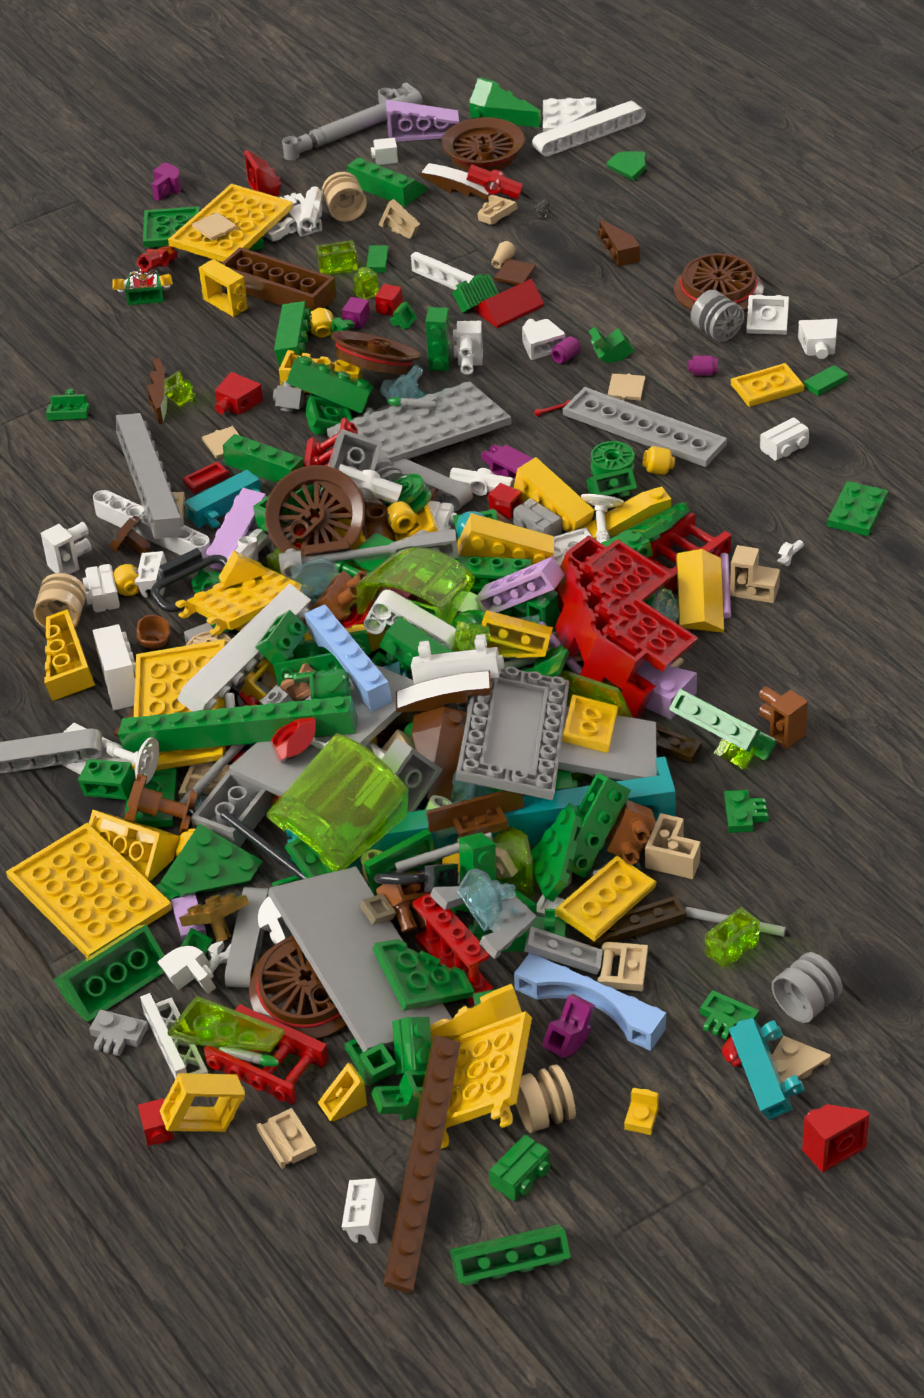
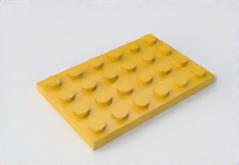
[168,184,293,262]
[132,639,227,771]
[6,823,172,957]

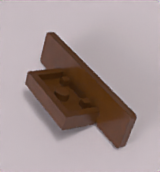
[426,790,524,838]

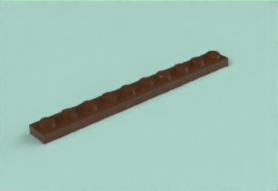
[383,1035,461,1294]

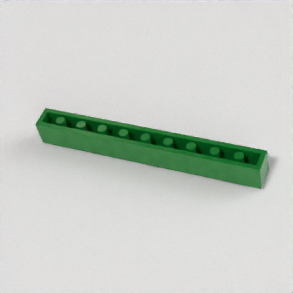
[118,696,358,753]

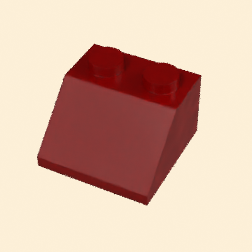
[244,150,281,196]
[802,1104,870,1173]

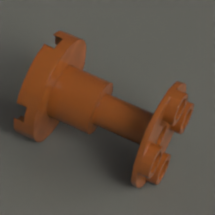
[125,774,198,835]

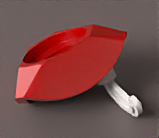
[271,717,334,763]

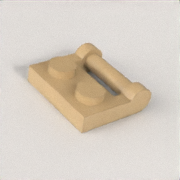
[597,942,648,991]

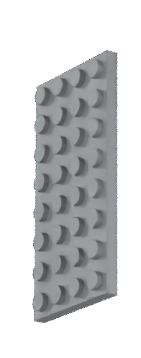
[327,382,511,462]

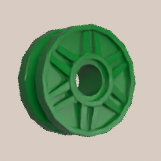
[591,441,635,476]
[384,473,431,513]

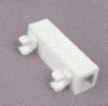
[411,634,504,684]

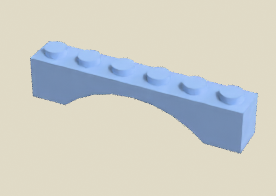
[304,605,392,712]
[514,953,666,1051]

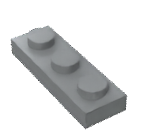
[524,926,603,975]

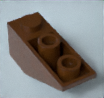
[597,220,640,267]

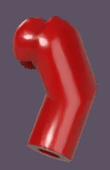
[722,1036,742,1067]

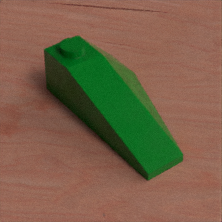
[469,77,541,127]

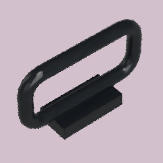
[151,548,227,613]
[374,863,458,892]

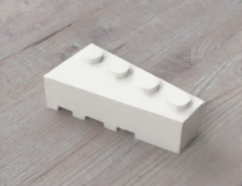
[93,624,136,710]

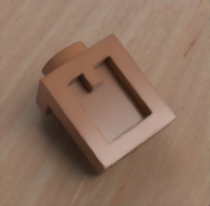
[280,663,315,701]

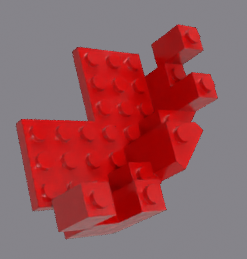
[553,535,698,719]

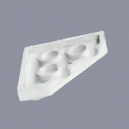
[543,97,596,132]

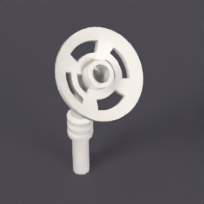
[581,494,624,543]
[102,737,159,784]

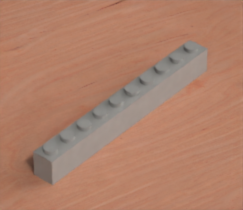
[116,413,184,539]

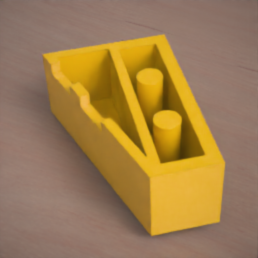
[475,610,553,658]

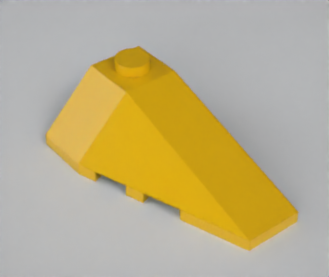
[584,487,671,540]
[89,810,180,881]
[430,984,522,1039]

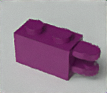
[481,444,534,479]

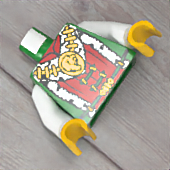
[113,269,173,305]

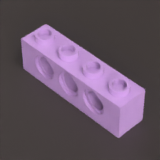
[475,557,565,613]

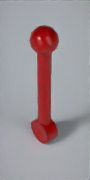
[534,400,571,417]

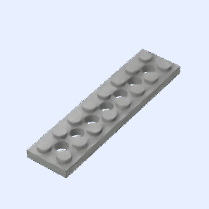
[563,387,727,467]

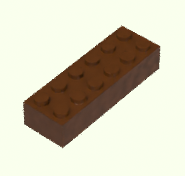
[221,247,337,312]

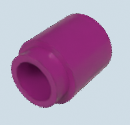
[551,336,581,363]
[688,355,718,376]

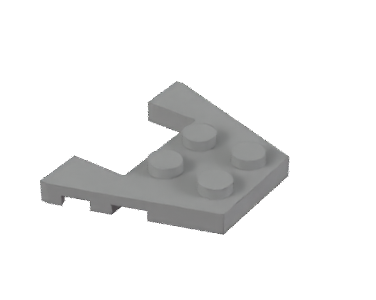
[430,885,536,959]

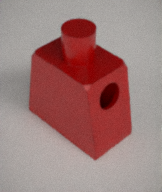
[215,372,263,415]

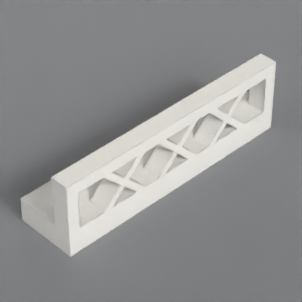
[411,252,474,290]
[140,993,208,1079]

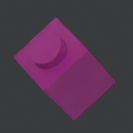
[342,297,370,329]

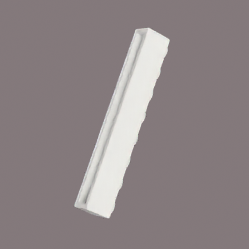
[177,583,311,712]

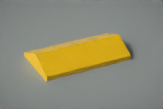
[677,549,724,633]

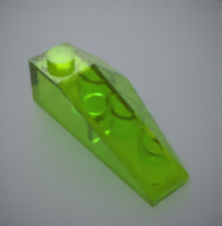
[167,996,285,1052]

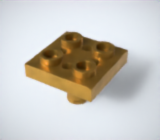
[179,893,249,942]

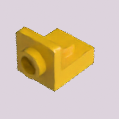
[624,1088,659,1135]

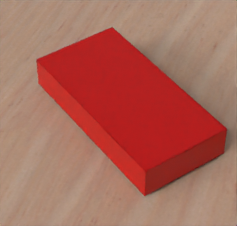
[183,461,230,494]

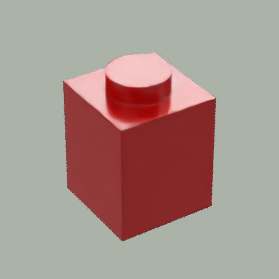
[375,284,403,316]
[488,483,522,519]
[138,1098,174,1146]

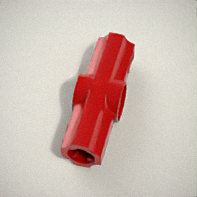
[466,165,523,200]
[137,245,177,271]

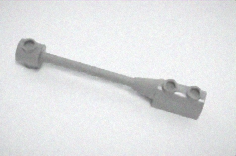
[279,527,459,579]

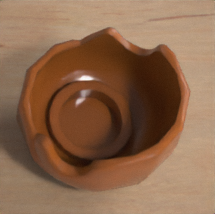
[136,615,170,650]

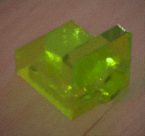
[714,738,756,769]

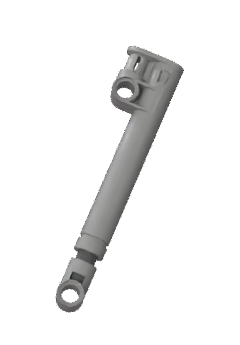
[282,83,423,160]

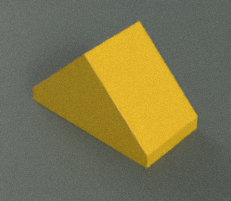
[219,550,266,588]
[318,1063,367,1122]

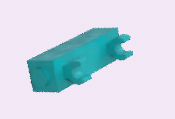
[184,470,261,529]
[729,1017,805,1120]

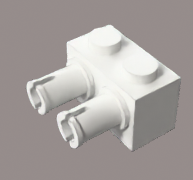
[453,321,483,375]
[41,522,92,574]

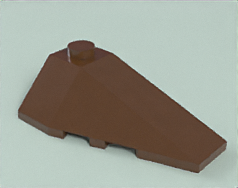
[411,707,467,801]

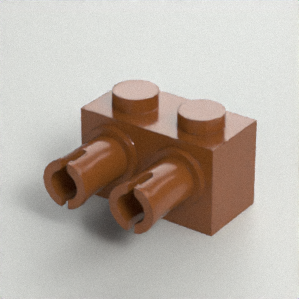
[313,570,369,622]
[758,686,808,749]
[605,800,656,865]
[376,873,429,933]

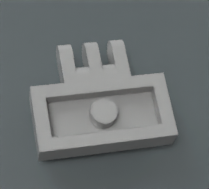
[89,1010,148,1056]

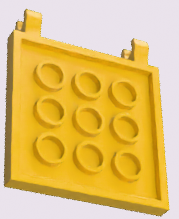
[175,566,307,635]
[440,1011,532,1149]

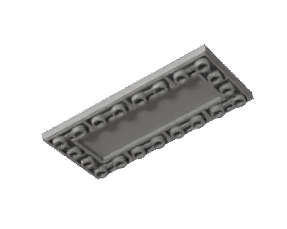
[229,664,414,805]
[455,667,569,800]
[466,696,657,781]
[268,867,452,1052]

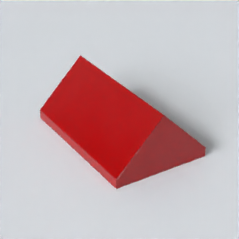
[474,279,544,328]

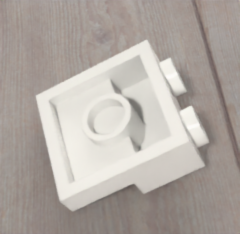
[747,294,789,335]

